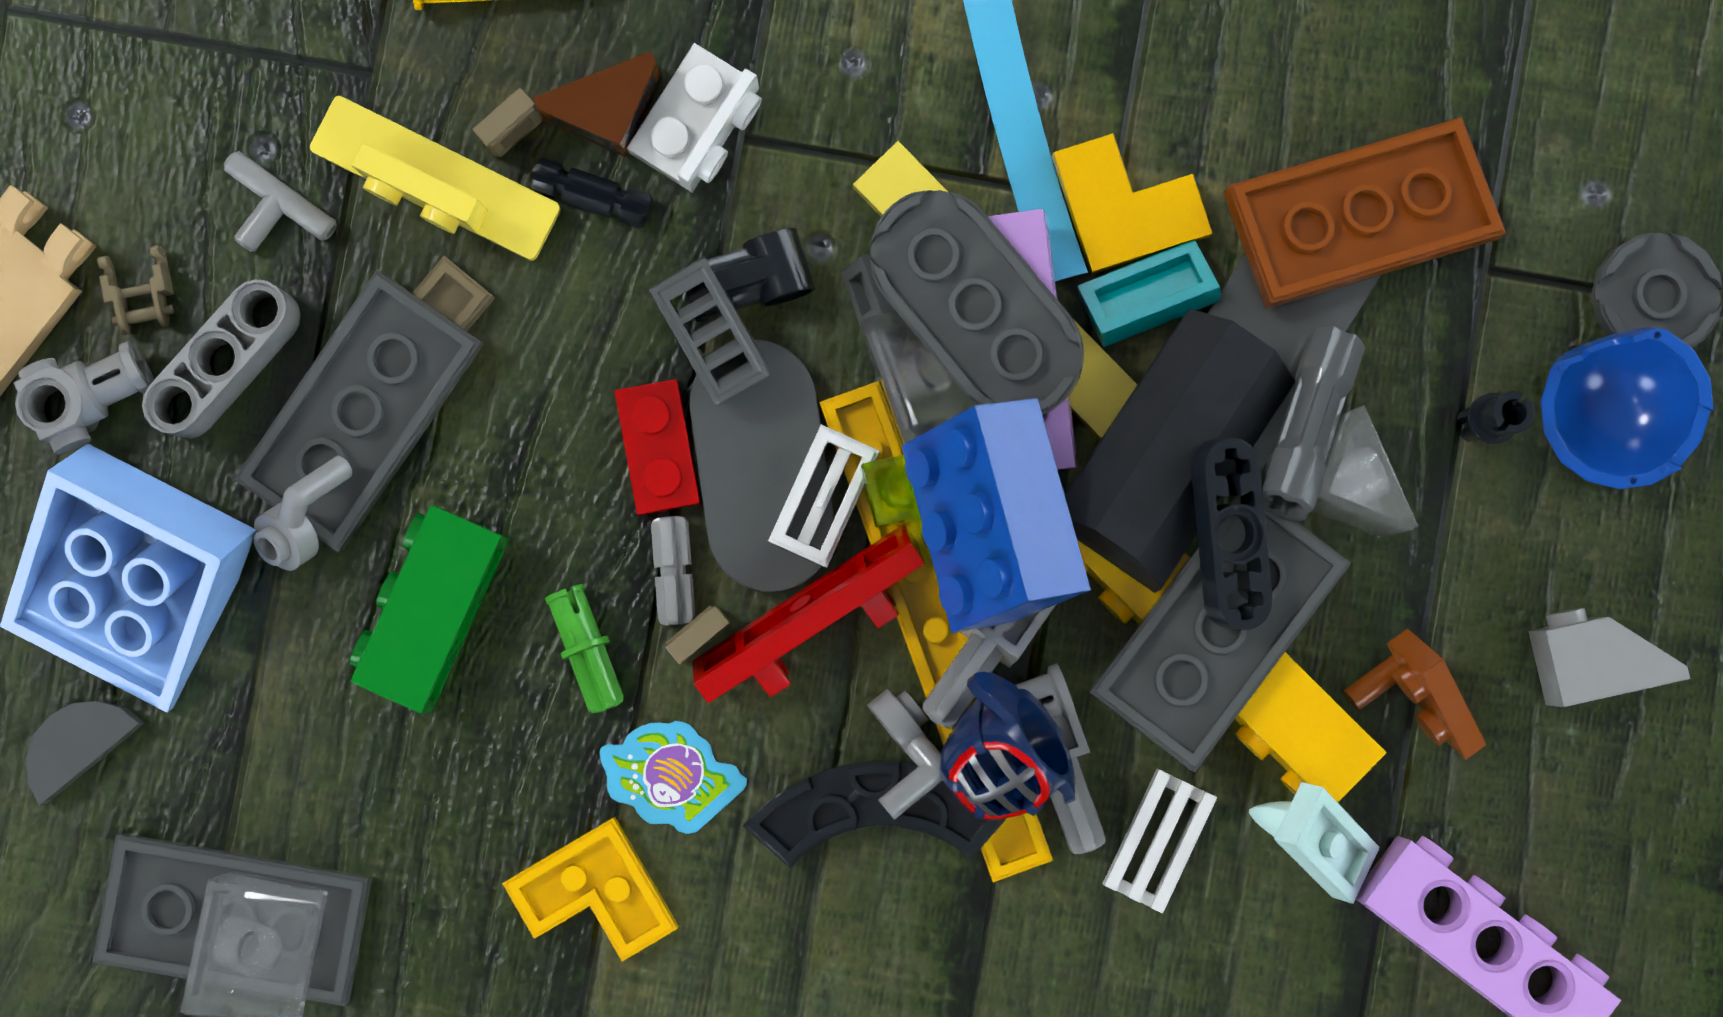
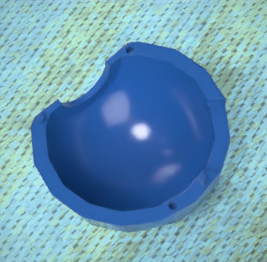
[1541,327,1714,489]

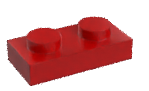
[614,379,701,516]

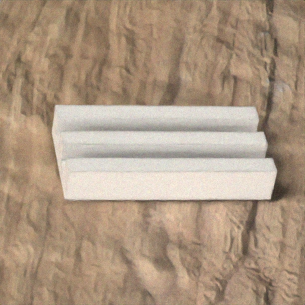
[768,424,879,568]
[1102,769,1217,914]

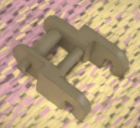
[97,245,174,335]

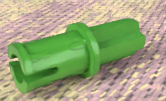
[545,584,624,713]

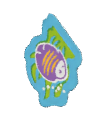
[599,721,747,834]

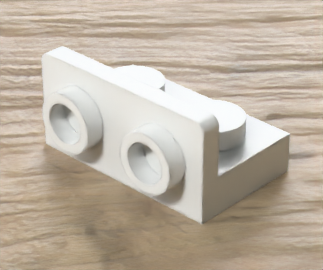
[627,43,762,193]

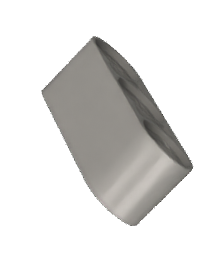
[142,279,301,439]

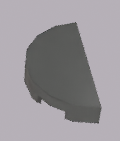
[26,701,145,806]

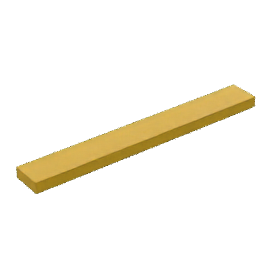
[819,381,1053,882]

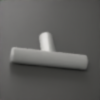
[224,151,337,252]

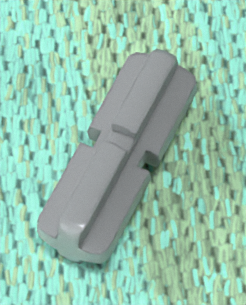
[651,516,696,625]

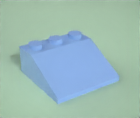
[0,444,256,713]

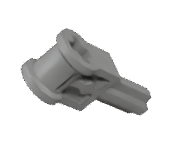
[923,604,1057,728]
[1015,663,1106,854]

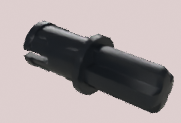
[1457,391,1535,444]

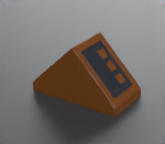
[532,51,661,157]

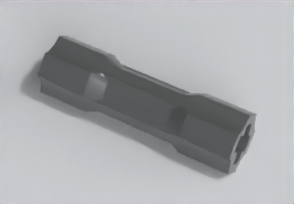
[1261,326,1365,521]

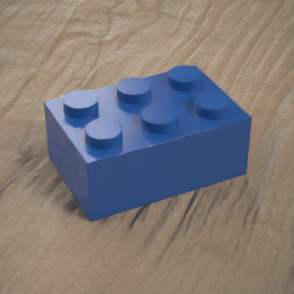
[902,398,1091,633]

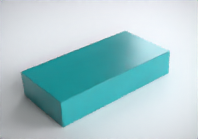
[1078,239,1221,348]

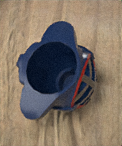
[939,671,1075,820]

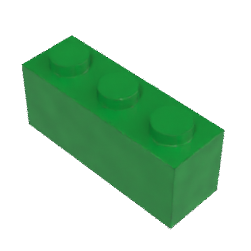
[349,504,510,714]

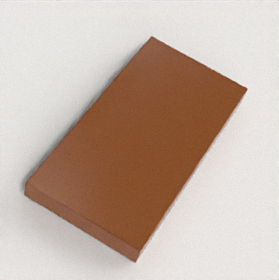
[1223,117,1506,309]

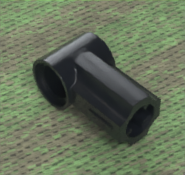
[679,228,815,322]

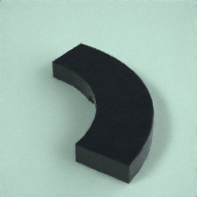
[743,760,1007,868]

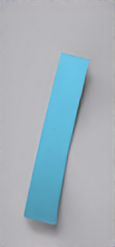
[963,0,1088,282]

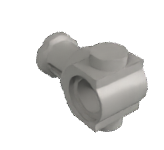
[13,340,154,455]

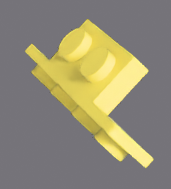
[310,96,561,261]

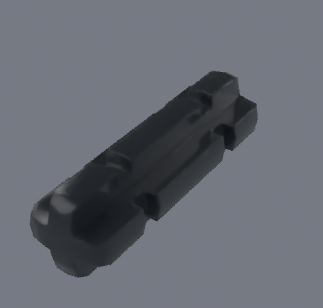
[529,158,653,228]

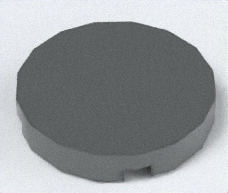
[1591,233,1723,348]

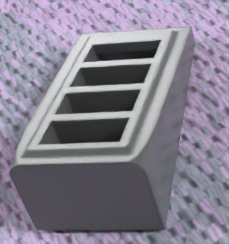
[649,256,771,405]

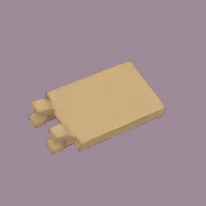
[0,185,97,396]

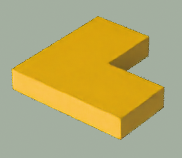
[1052,133,1212,275]
[502,817,679,962]

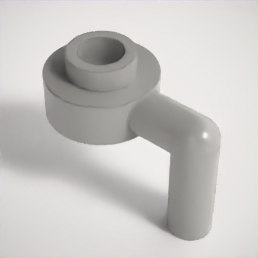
[254,456,352,571]
[867,689,943,820]

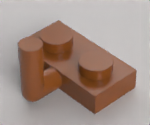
[1343,628,1486,760]

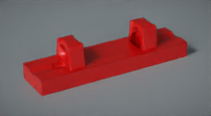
[692,524,925,703]

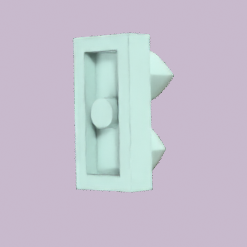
[1249,782,1380,904]

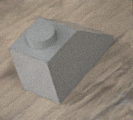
[1528,608,1690,707]

